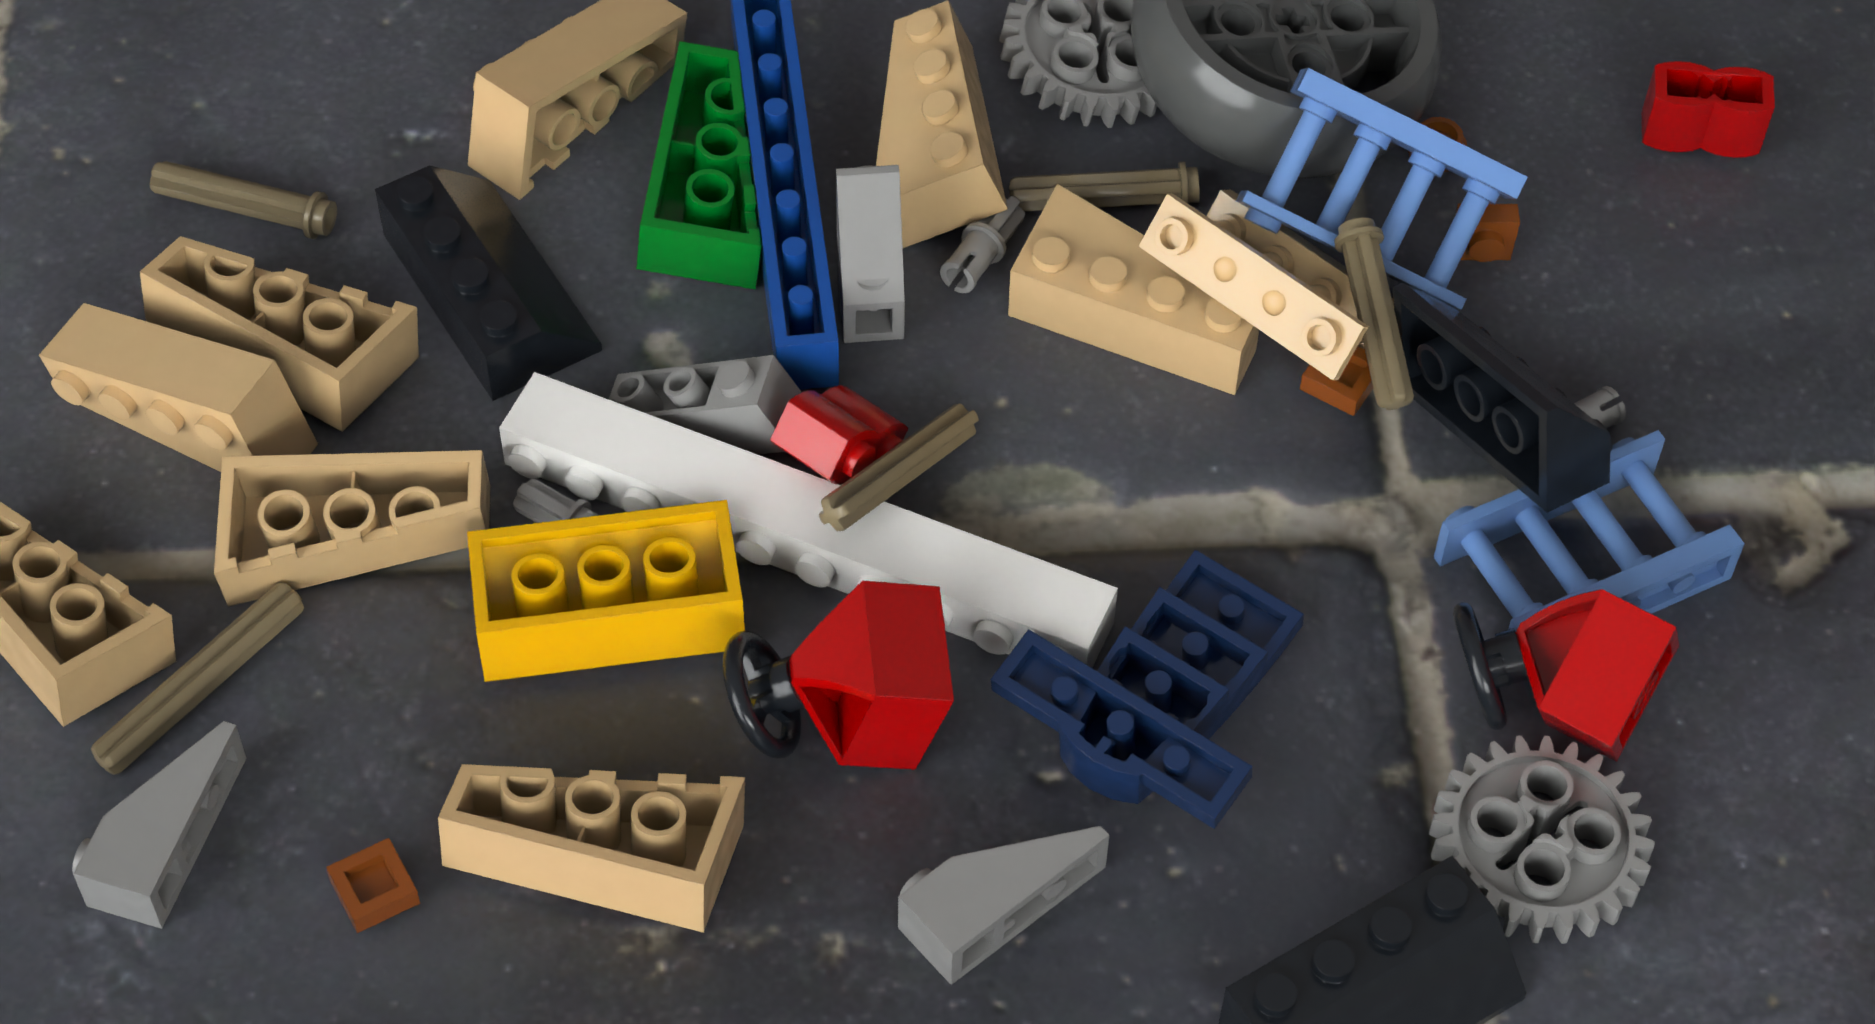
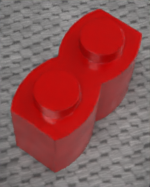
[1642,61,1775,158]
[770,385,908,485]

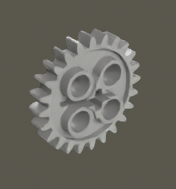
[999,0,1157,128]
[1429,735,1655,944]

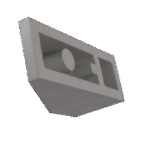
[72,721,247,929]
[898,826,1109,985]

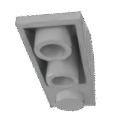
[836,165,905,343]
[609,355,802,455]

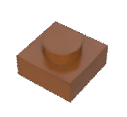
[1455,204,1520,262]
[1300,346,1373,416]
[326,838,420,933]

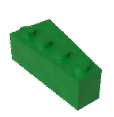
[636,41,761,290]

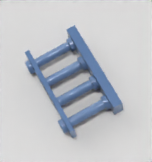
[1236,68,1528,310]
[1434,430,1745,632]

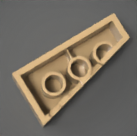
[468,0,687,200]
[876,0,1008,248]
[1008,184,1259,395]
[140,236,419,432]
[39,303,318,472]
[214,450,491,607]
[0,502,176,727]
[438,764,745,933]

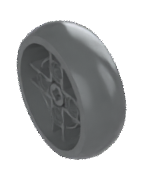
[1131,0,1442,178]

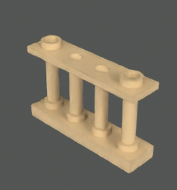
[1139,189,1394,381]

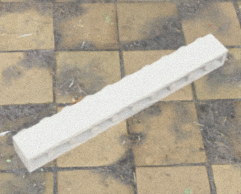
[499,372,1118,668]

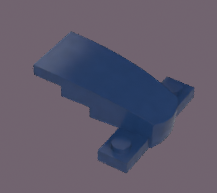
[990,550,1304,829]

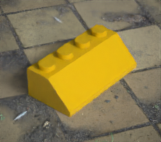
[467,500,745,682]

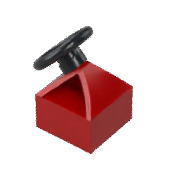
[723,581,954,770]
[1453,589,1679,762]

